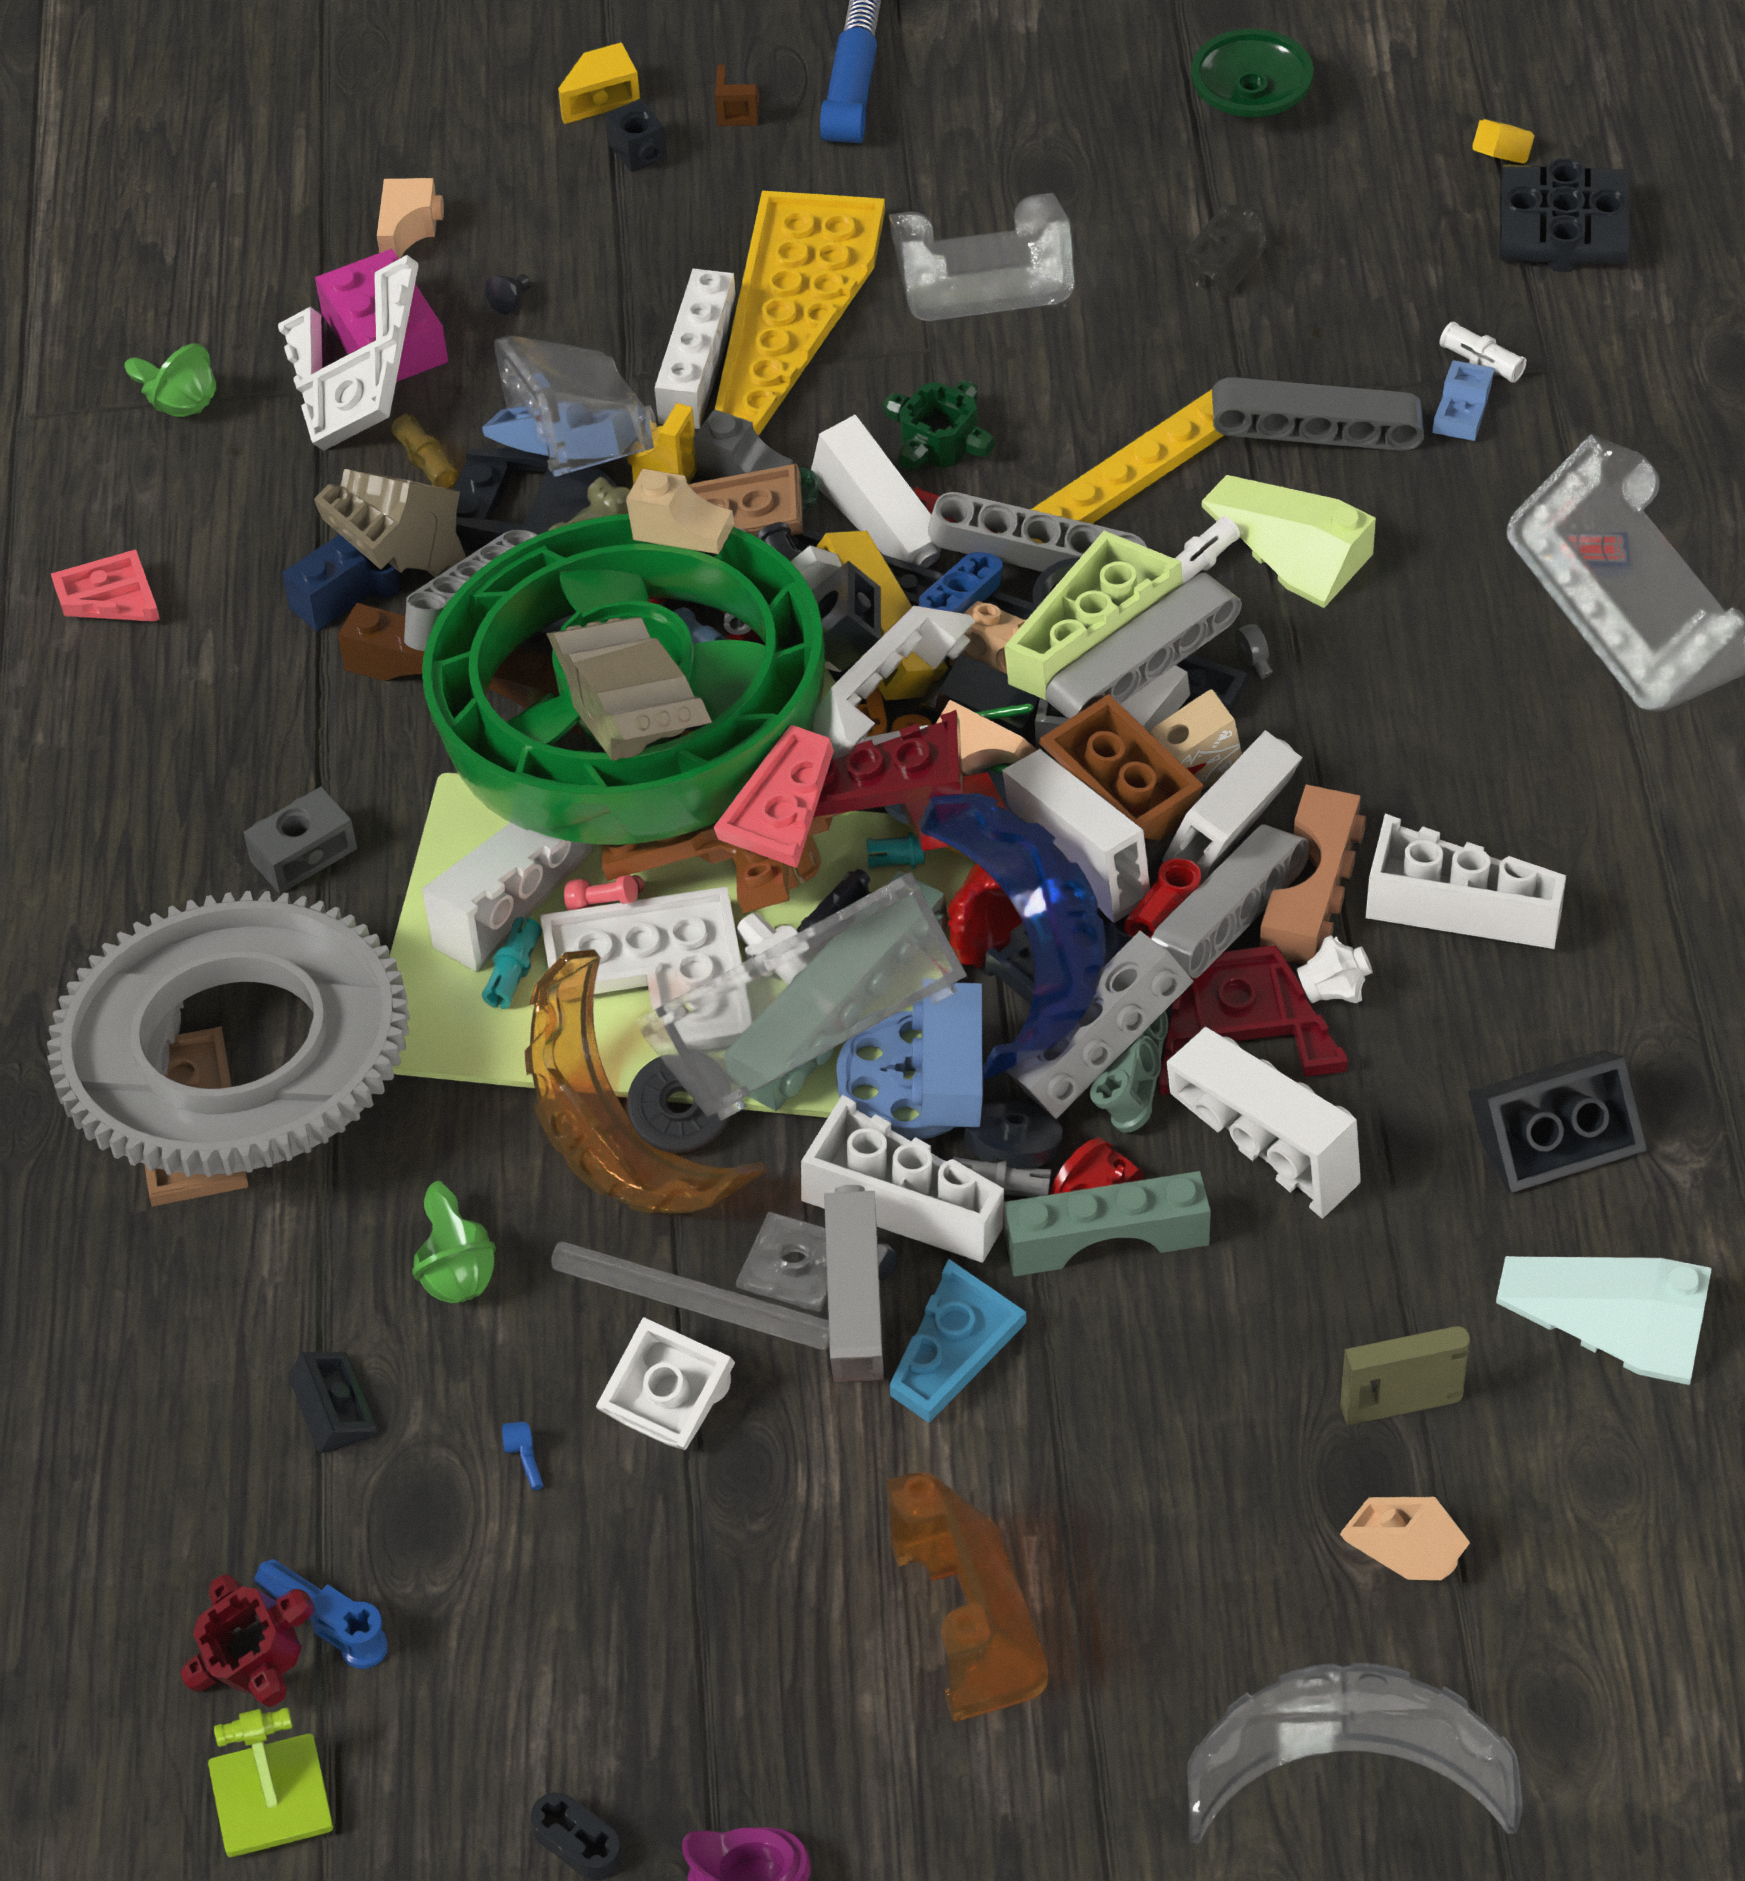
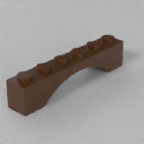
[337,603,585,735]

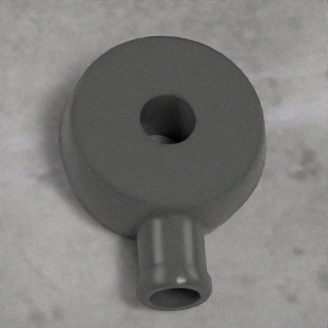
[1235,624,1273,679]

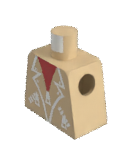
[1150,689,1242,789]

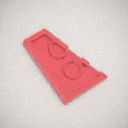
[714,725,834,868]

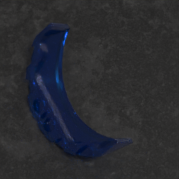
[919,793,1105,1080]

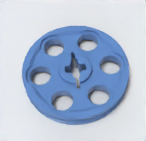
[836,1011,956,1140]

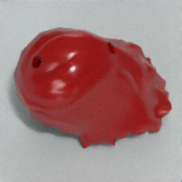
[948,849,1041,969]

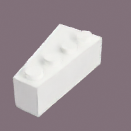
[1366,814,1566,949]
[422,822,593,972]
[1167,1027,1361,1219]
[801,1095,1004,1263]

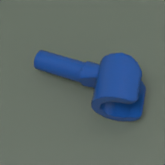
[502,1422,544,1491]

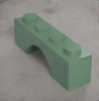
[1004,1171,1211,1276]

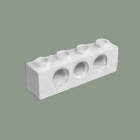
[655,269,737,429]

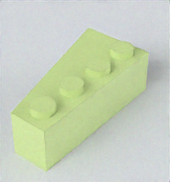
[1004,530,1183,700]

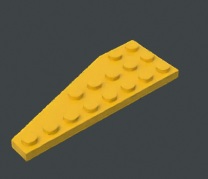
[715,191,885,436]

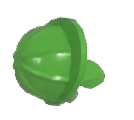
[125,343,216,417]
[412,1181,496,1303]

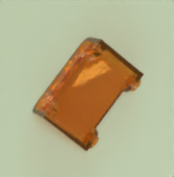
[887,1472,1048,1722]

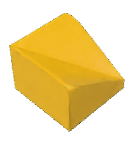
[1472,119,1535,164]

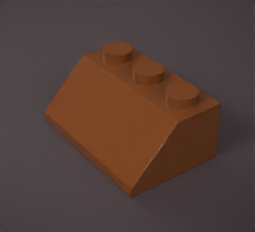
[1039,694,1204,841]

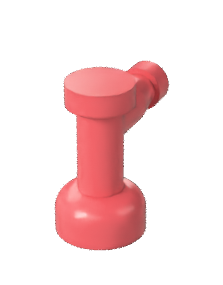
[564,875,644,911]

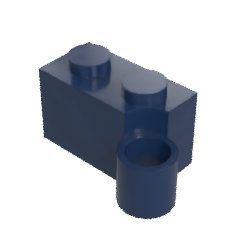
[282,534,403,631]

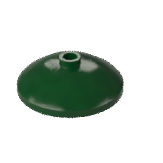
[1191,29,1313,118]

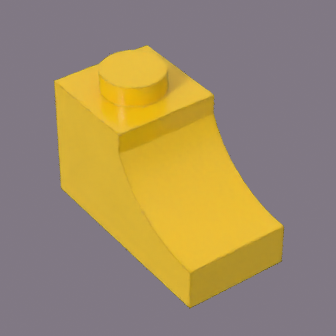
[628,403,697,484]

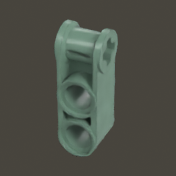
[1090,1011,1168,1133]

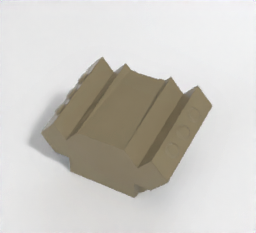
[314,469,467,578]
[546,617,712,761]

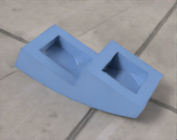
[1432,360,1495,441]

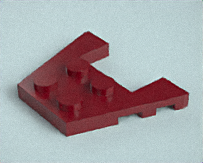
[1159,945,1348,1095]

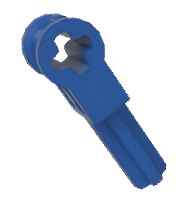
[254,1559,388,1669]

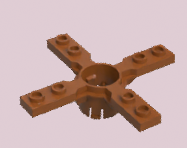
[601,811,851,913]

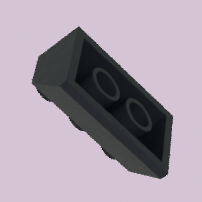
[1468,1050,1647,1193]

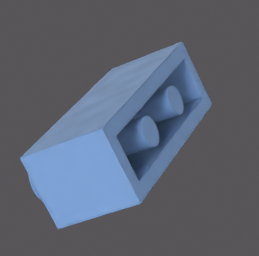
[912,982,982,1127]

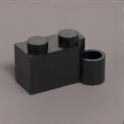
[915,654,1040,738]

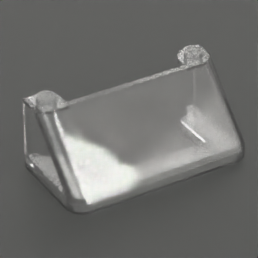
[1507,434,1745,712]
[635,872,967,1121]

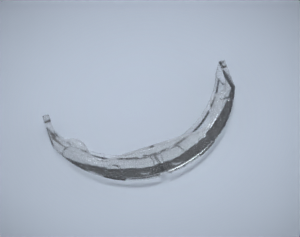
[1187,1663,1522,1843]

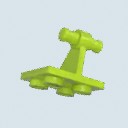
[208,1707,333,1857]

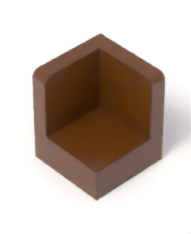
[715,64,760,126]

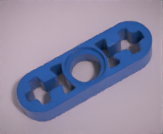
[918,552,1003,614]

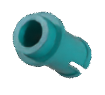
[867,832,925,869]

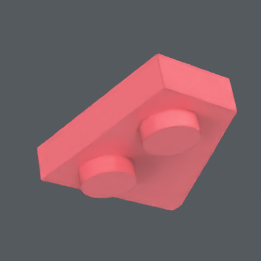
[51,549,160,621]

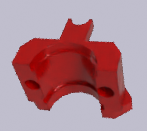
[1048,1137,1143,1195]

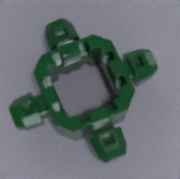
[883,380,995,470]

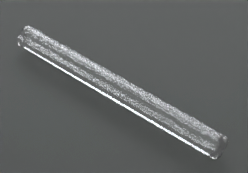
[551,1242,830,1350]

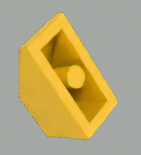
[558,42,640,124]

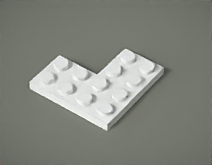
[540,887,754,1056]

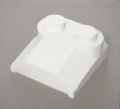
[596,1317,735,1450]

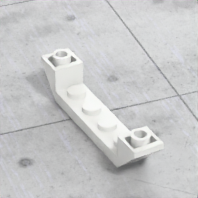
[813,606,976,760]

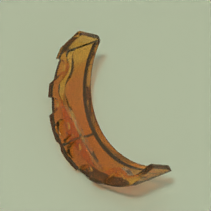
[525,949,767,1214]

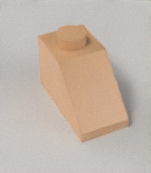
[1340,1497,1470,1580]

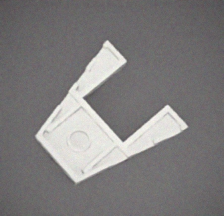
[278,255,418,451]

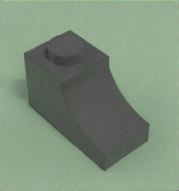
[694,409,793,479]

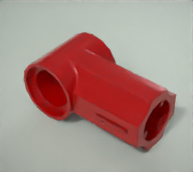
[1125,858,1201,938]

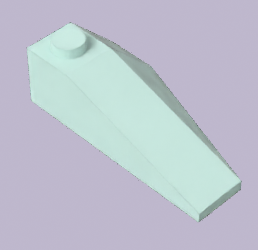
[1496,1256,1712,1385]

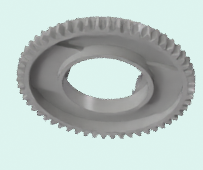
[47,891,410,1177]

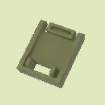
[1340,1326,1470,1426]

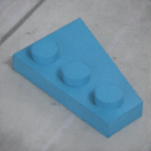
[890,1259,1026,1423]

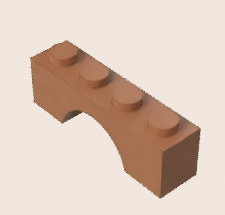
[1260,785,1366,965]

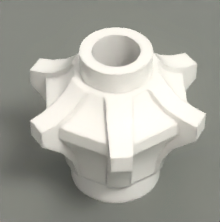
[1297,935,1373,1003]

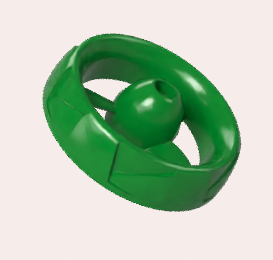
[422,514,825,845]

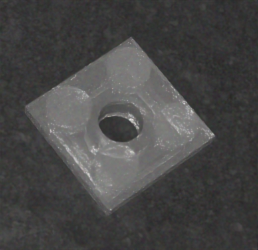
[736,1212,828,1312]

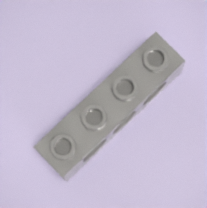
[1004,931,1194,1119]

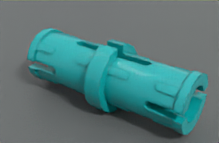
[482,917,542,1009]

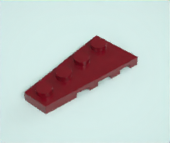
[813,710,963,817]

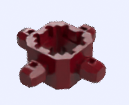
[180,1574,315,1707]

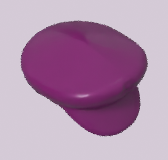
[682,1827,811,1881]

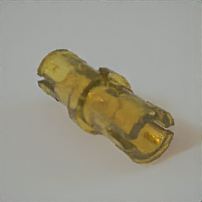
[391,414,458,489]

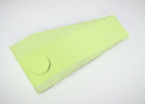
[1202,475,1376,608]

